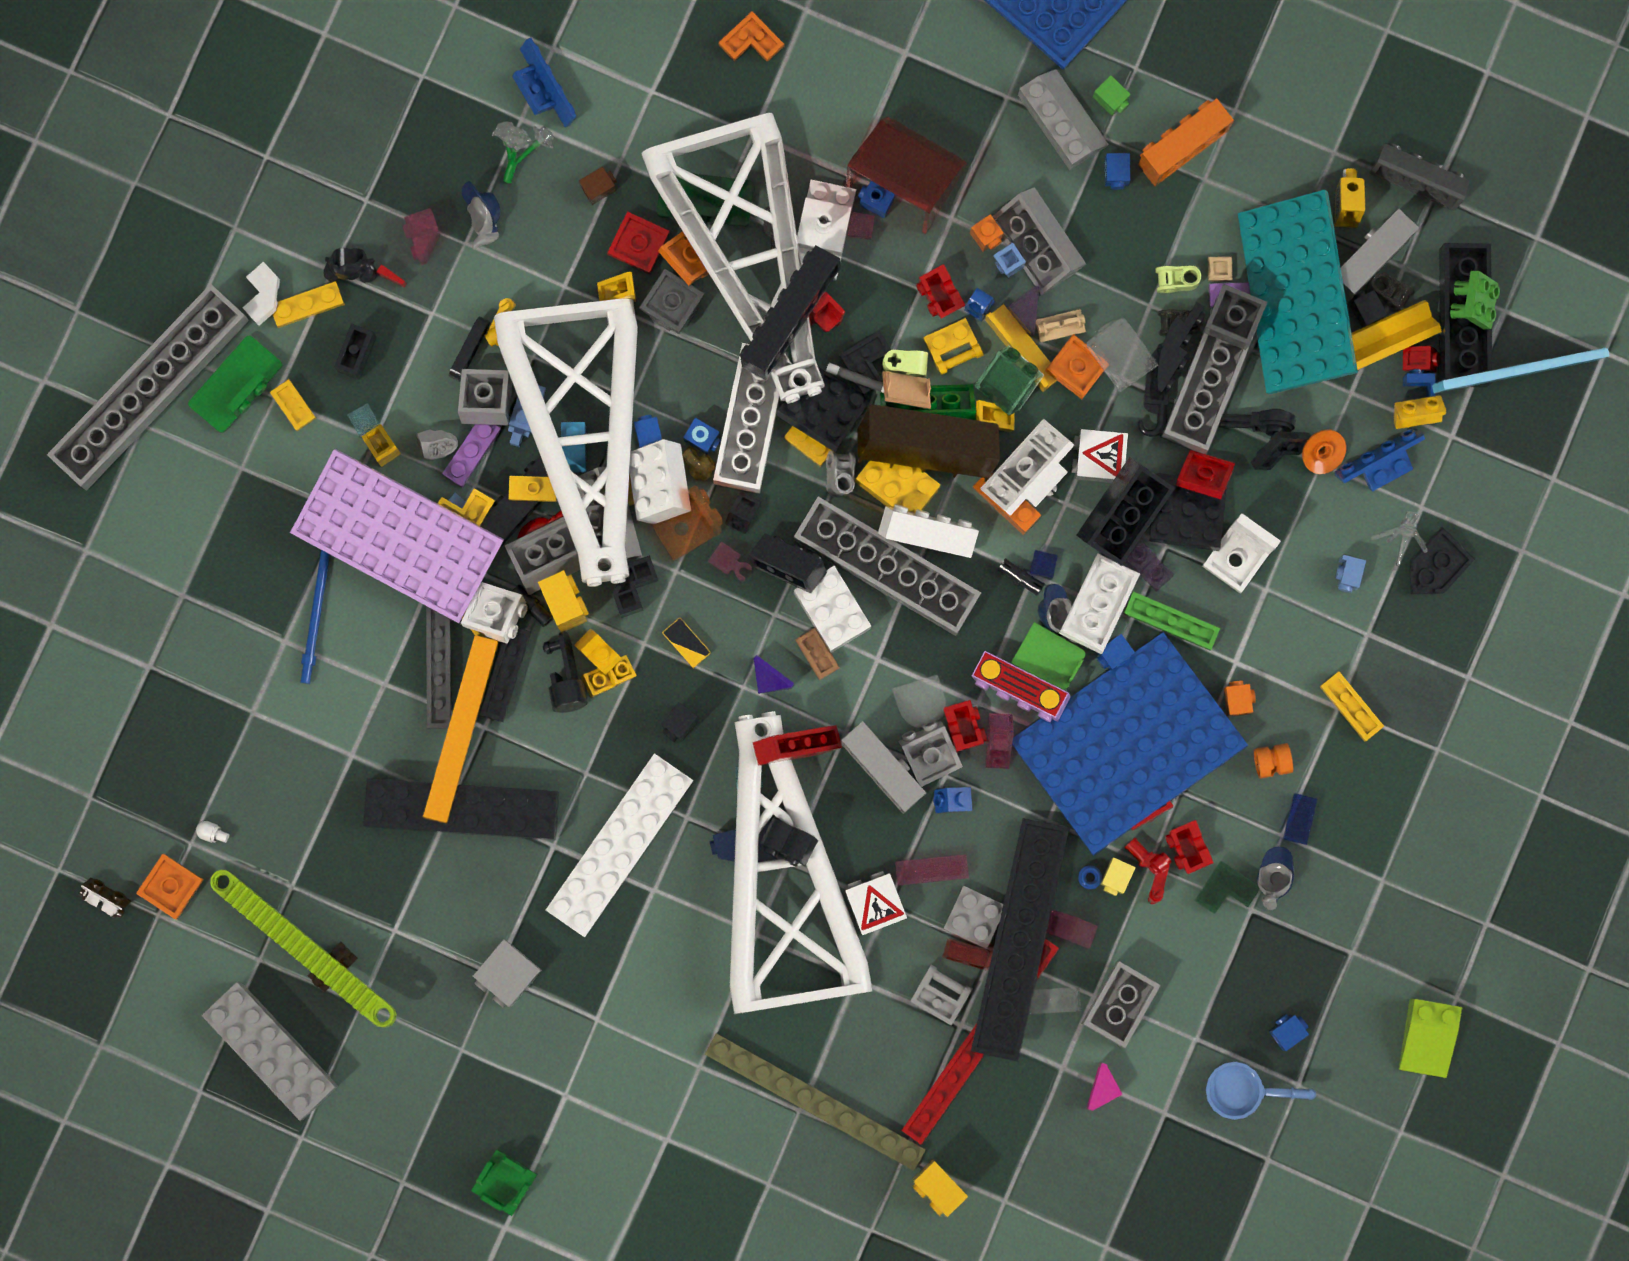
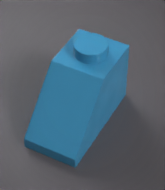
[561,422,586,473]

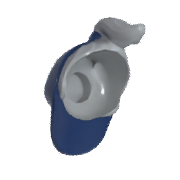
[462,181,501,250]
[1038,584,1077,643]
[1257,846,1294,910]

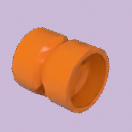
[1254,743,1293,779]

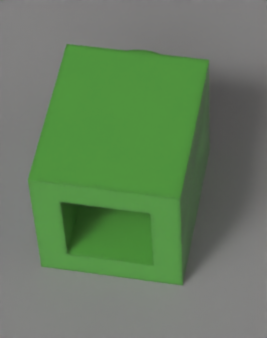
[1093,75,1131,116]

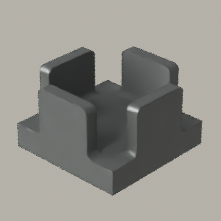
[639,269,704,334]

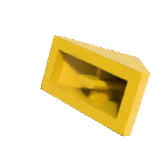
[597,272,636,302]
[361,424,401,467]

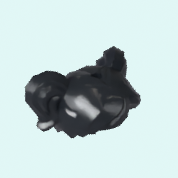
[324,248,377,283]

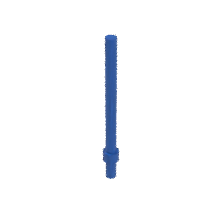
[300,550,330,684]

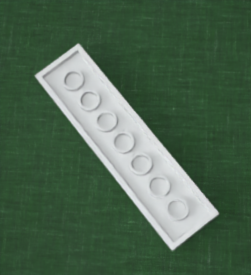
[546,753,693,937]

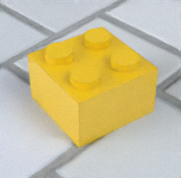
[912,1159,968,1217]

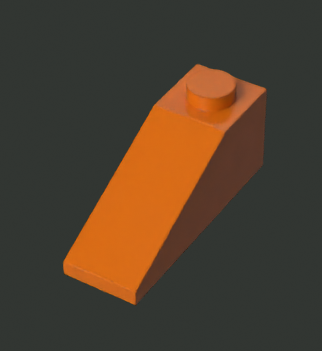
[973,473,1041,536]

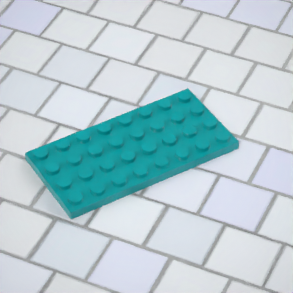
[1238,190,1358,394]

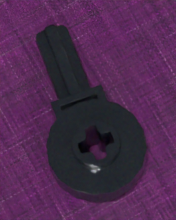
[1220,408,1296,436]

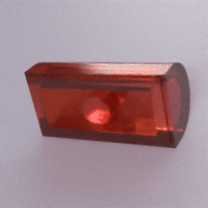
[942,938,993,971]

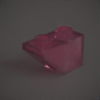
[402,208,441,265]
[985,713,1014,769]

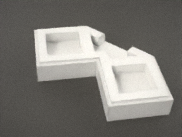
[243,262,280,326]

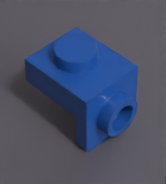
[1403,370,1439,397]
[933,787,972,813]

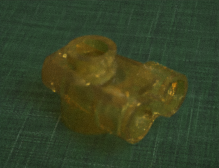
[682,446,716,482]

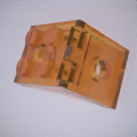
[651,485,723,561]

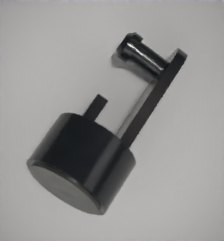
[543,631,588,713]

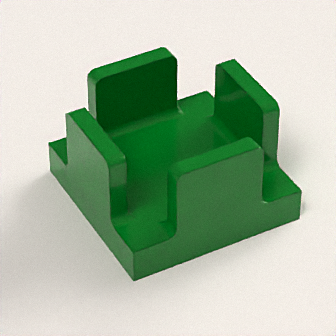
[471,1149,538,1216]

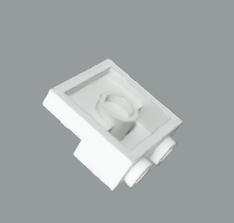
[461,582,527,644]

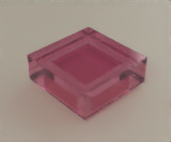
[848,212,875,240]

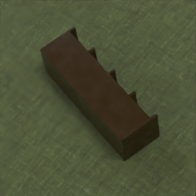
[857,404,1000,482]

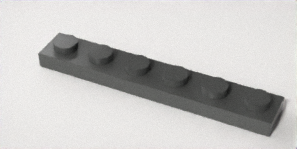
[426,606,451,729]

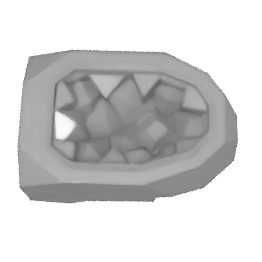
[416,429,458,460]

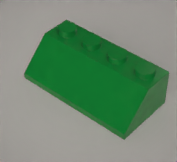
[880,384,976,420]

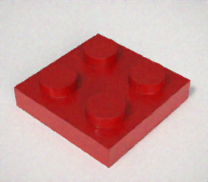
[607,211,670,274]
[1176,450,1235,499]

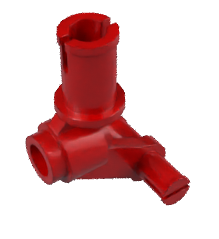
[1125,837,1172,904]

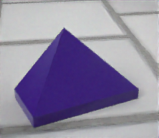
[754,655,794,694]

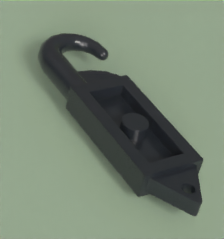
[1138,344,1169,437]

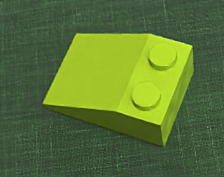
[1399,999,1462,1078]

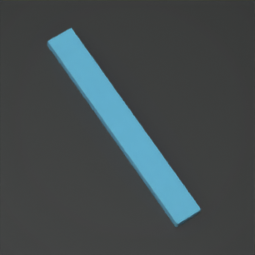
[1432,348,1609,393]

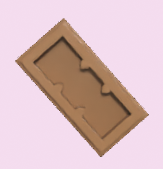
[795,628,840,681]

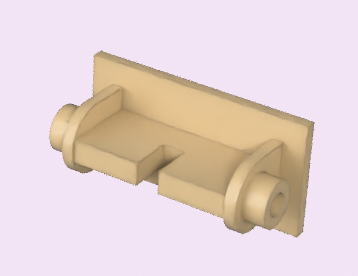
[1035,309,1086,343]

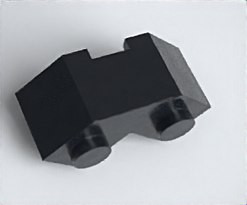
[612,555,658,618]

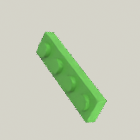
[1123,592,1220,651]

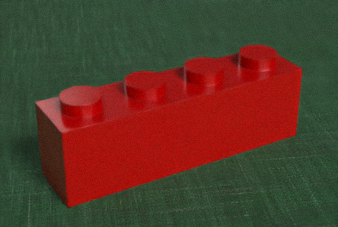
[753,725,842,766]

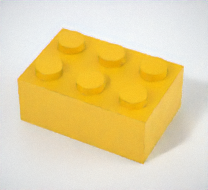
[855,461,941,513]
[538,571,589,632]

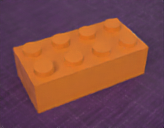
[1138,98,1234,186]

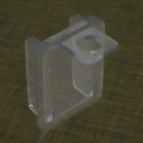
[1087,318,1158,392]

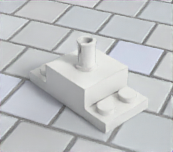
[797,180,856,281]
[980,419,1074,516]

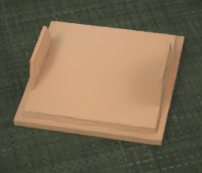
[882,371,931,409]

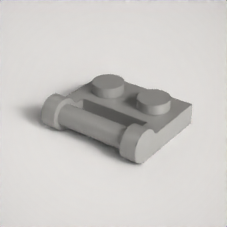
[910,964,972,1026]

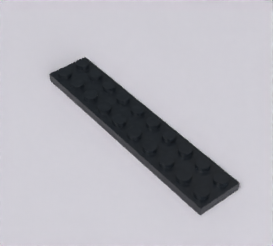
[971,818,1070,1062]

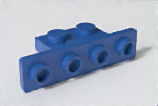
[512,38,576,127]
[1334,428,1425,491]

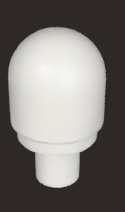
[196,821,229,843]

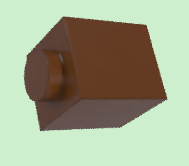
[579,166,617,205]

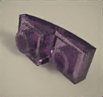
[1126,540,1173,592]

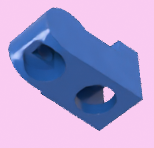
[964,288,995,322]

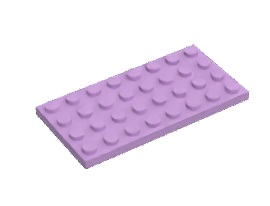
[290,449,504,623]

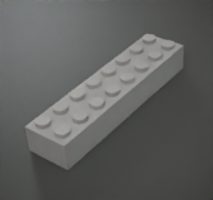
[794,496,981,636]

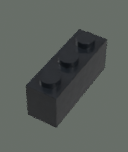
[749,533,827,594]

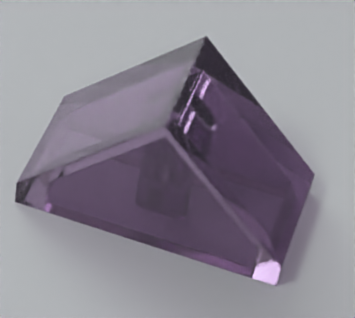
[1008,286,1039,337]

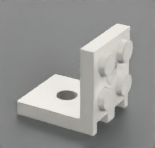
[1202,513,1280,594]

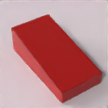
[376,264,407,287]

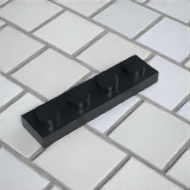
[480,628,531,723]

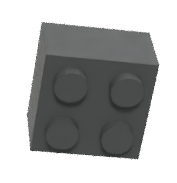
[1202,284,1267,350]

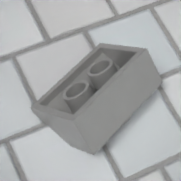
[505,517,580,595]

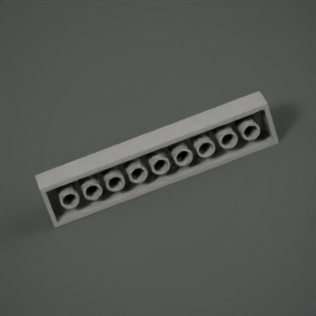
[47,284,249,491]

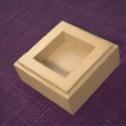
[1208,257,1232,281]

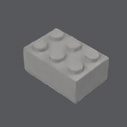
[1081,961,1161,1048]

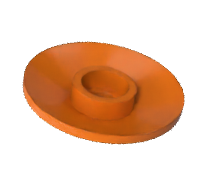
[1302,429,1346,474]

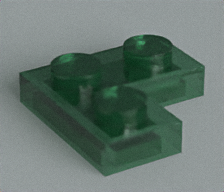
[1194,861,1260,914]

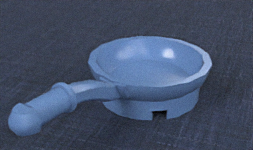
[1206,1062,1317,1120]

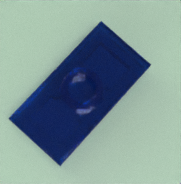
[1283,793,1318,845]

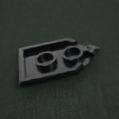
[1410,527,1475,594]

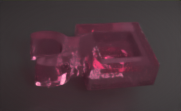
[708,542,752,581]

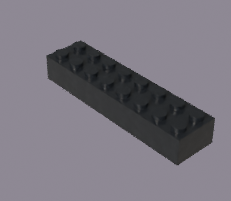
[363,778,559,840]

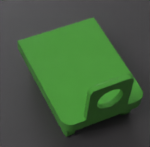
[1011,622,1085,691]

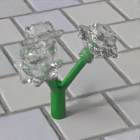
[492,121,554,183]

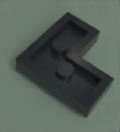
[839,331,891,395]
[1250,431,1311,470]

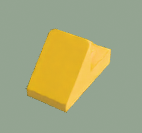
[976,400,1015,432]
[574,628,622,675]

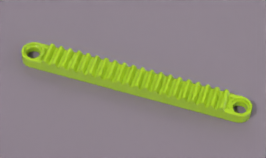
[210,870,397,1028]

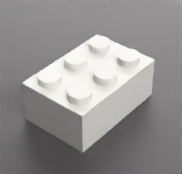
[629,439,691,524]
[794,566,871,653]

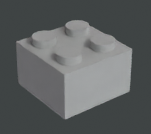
[458,369,512,425]

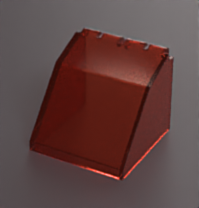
[846,116,967,234]

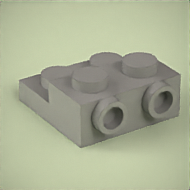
[898,720,963,787]

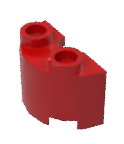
[916,264,965,319]
[943,700,987,752]
[1165,820,1214,874]

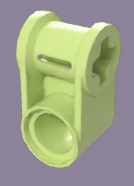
[1155,266,1201,293]
[882,350,928,377]

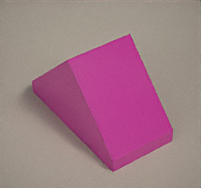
[1086,1063,1123,1111]

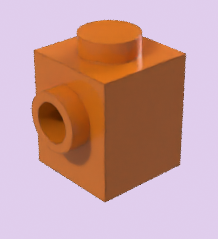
[970,214,1004,252]
[1223,681,1256,717]

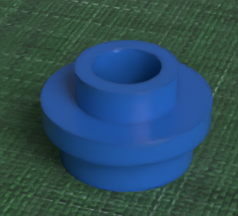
[1078,866,1102,889]

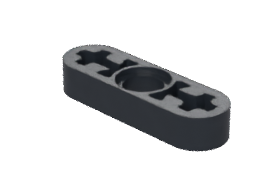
[449,316,490,382]

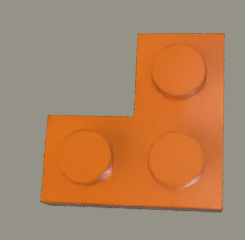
[718,11,784,62]

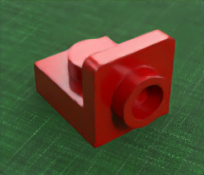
[1403,346,1440,373]

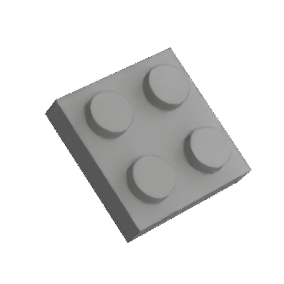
[943,886,1003,949]

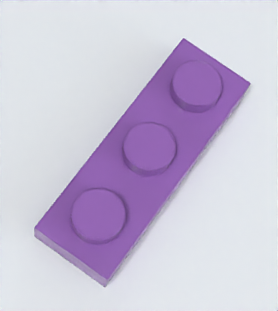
[442,424,501,488]

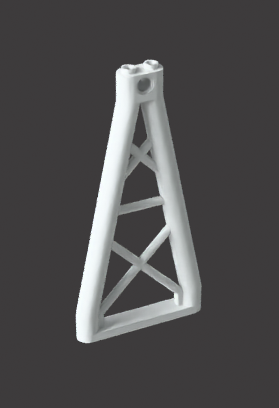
[642,113,825,404]
[494,298,638,587]
[730,711,872,1014]

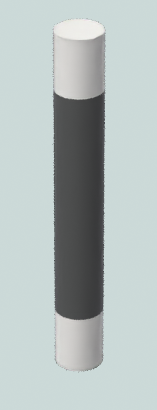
[826,363,884,393]

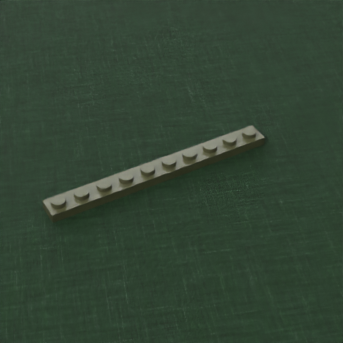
[705,1033,926,1171]

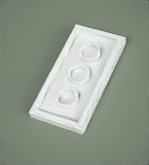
[1059,553,1140,654]

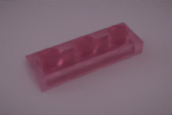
[895,854,969,886]

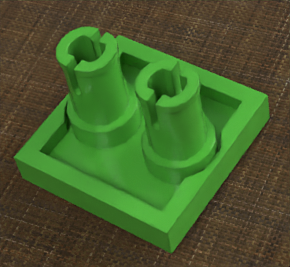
[1450,271,1500,329]

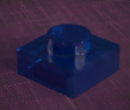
[1029,550,1058,579]

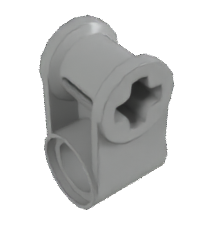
[826,451,856,497]

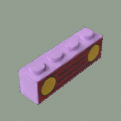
[972,651,1071,722]

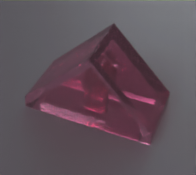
[1047,910,1098,949]

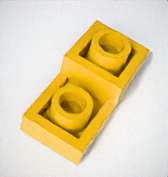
[581,655,637,698]

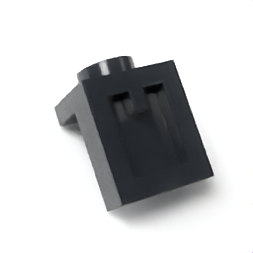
[725,491,762,534]

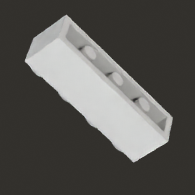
[878,504,979,558]

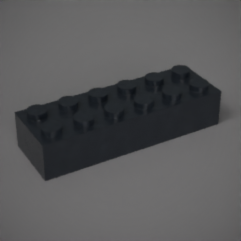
[1439,243,1492,388]

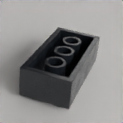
[1076,457,1175,566]

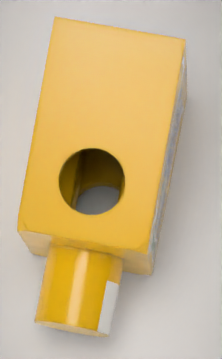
[1334,168,1365,228]

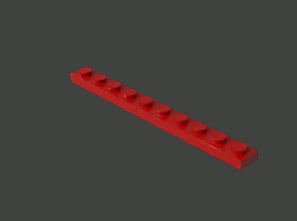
[901,939,1059,1145]

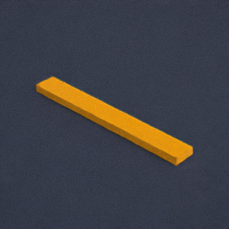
[423,635,498,824]

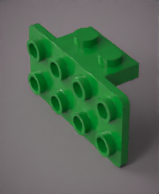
[188,336,282,433]

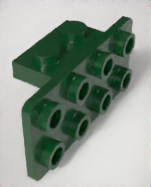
[657,173,754,227]

